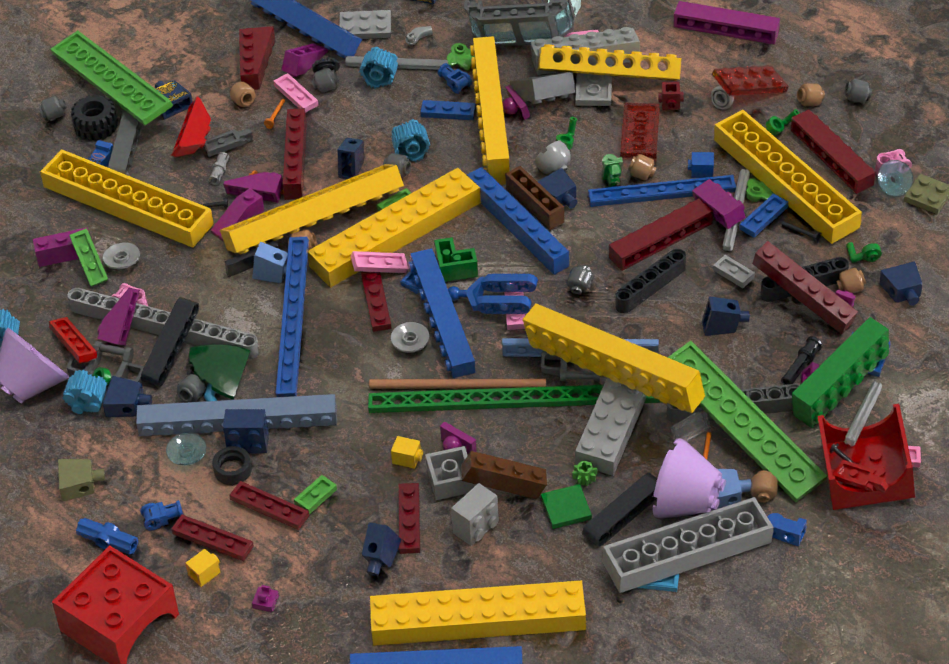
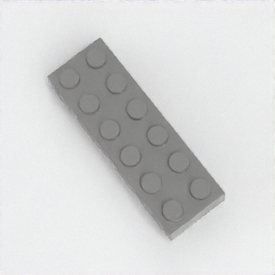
[530,27,640,75]
[575,378,647,476]

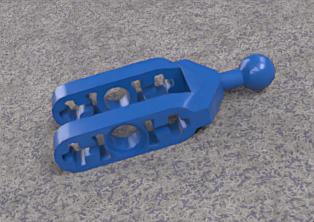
[448,274,538,314]

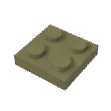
[904,174,949,215]

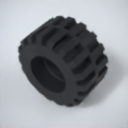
[71,95,118,141]

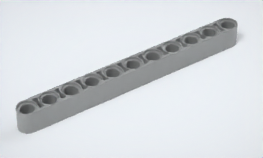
[67,288,259,359]

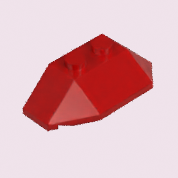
[171,97,211,158]

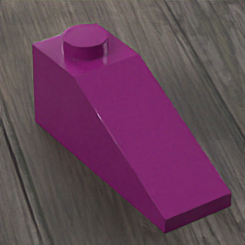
[281,43,328,77]
[223,172,283,203]
[211,188,264,241]
[97,288,140,346]

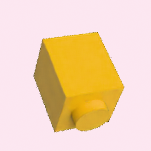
[391,436,423,469]
[185,549,220,587]

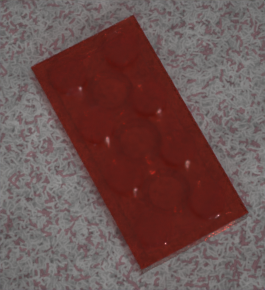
[712,65,789,96]
[620,103,660,159]

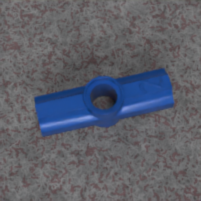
[76,518,139,555]

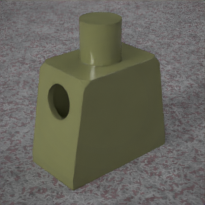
[58,459,106,501]

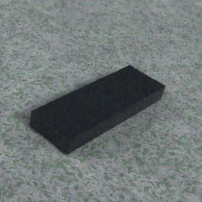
[225,241,279,277]

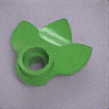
[446,43,474,71]
[746,178,773,202]

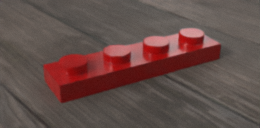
[49,317,97,363]

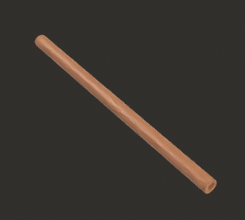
[369,379,546,389]

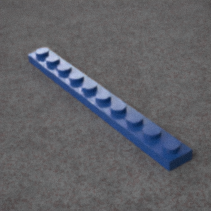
[276,236,309,397]

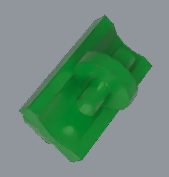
[601,154,623,187]

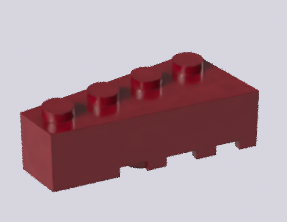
[239,26,276,90]

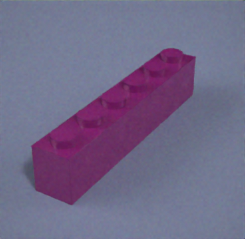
[674,1,780,45]

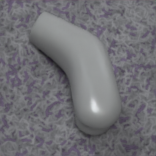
[405,26,433,45]

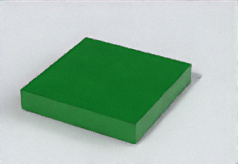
[541,484,592,529]

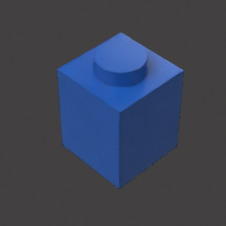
[688,152,714,178]

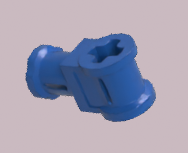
[438,63,472,94]
[140,500,183,530]

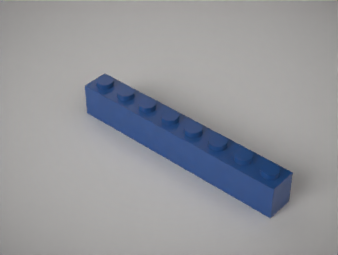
[251,0,362,58]
[467,167,569,275]
[408,248,475,378]

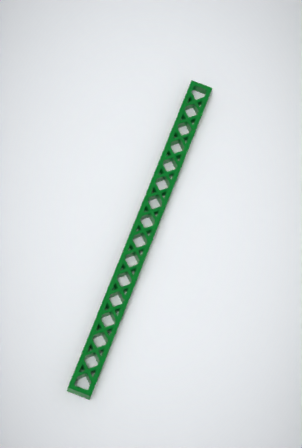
[368,385,663,413]

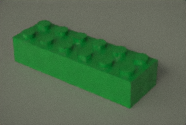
[792,317,889,428]

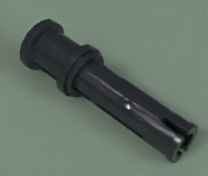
[781,336,823,385]

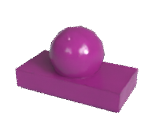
[502,85,530,120]
[440,422,477,454]

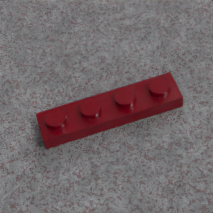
[361,272,392,332]
[229,481,310,530]
[399,483,420,554]
[171,515,254,562]

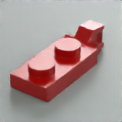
[833,460,889,492]

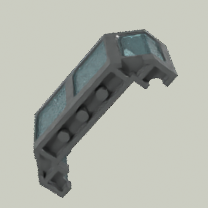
[464,0,575,47]

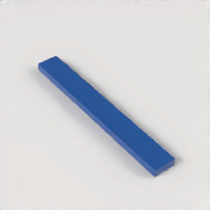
[588,175,736,207]
[350,646,522,664]

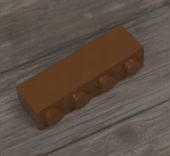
[505,166,565,230]
[461,451,547,499]

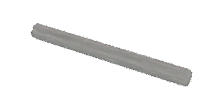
[345,56,448,70]
[723,169,750,252]
[844,381,882,446]

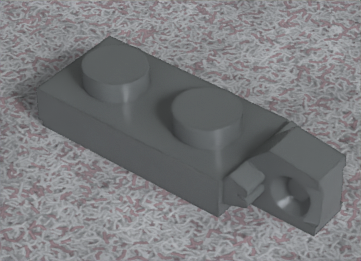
[203,128,253,157]

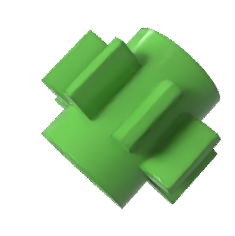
[572,461,597,486]

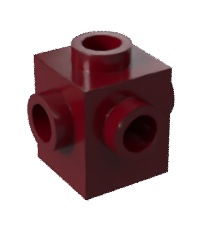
[658,82,684,110]

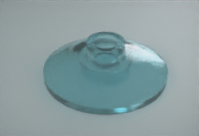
[878,160,913,196]
[166,433,206,465]

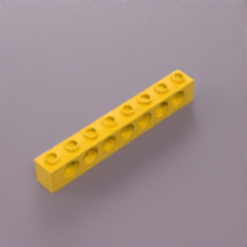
[538,44,681,81]

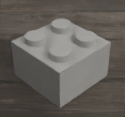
[425,446,475,500]
[451,483,499,546]

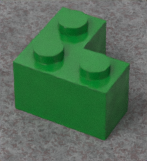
[434,237,478,282]

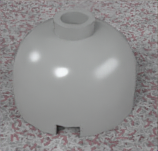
[534,140,571,175]

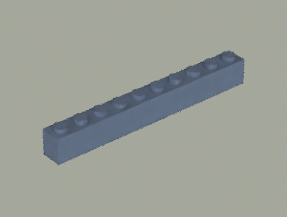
[136,394,337,436]

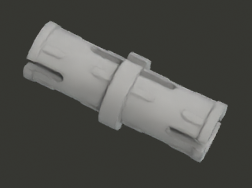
[208,152,229,185]

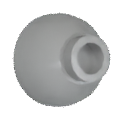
[710,86,734,110]

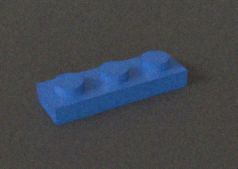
[421,100,476,120]
[739,193,788,238]

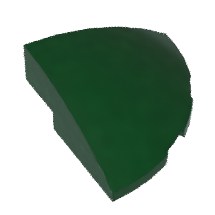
[188,344,251,400]

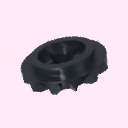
[312,57,340,73]

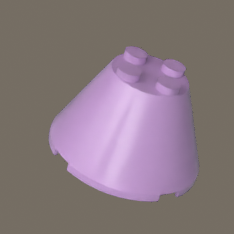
[0,328,69,404]
[653,438,726,519]

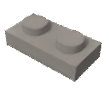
[713,255,755,288]

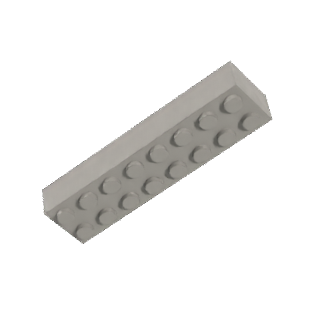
[602,497,774,593]

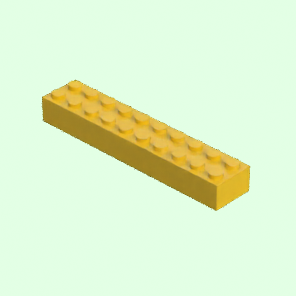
[470,36,510,185]
[714,110,862,244]
[40,149,214,248]
[220,164,404,254]
[308,168,481,288]
[522,304,705,413]
[370,580,586,646]

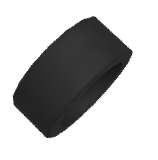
[212,446,252,485]

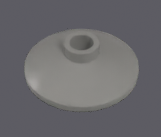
[103,243,140,269]
[391,322,430,352]

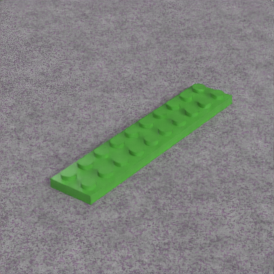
[51,30,173,125]
[667,341,827,503]

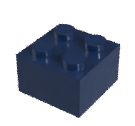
[223,409,269,454]

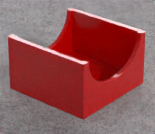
[818,404,915,510]
[52,545,179,664]

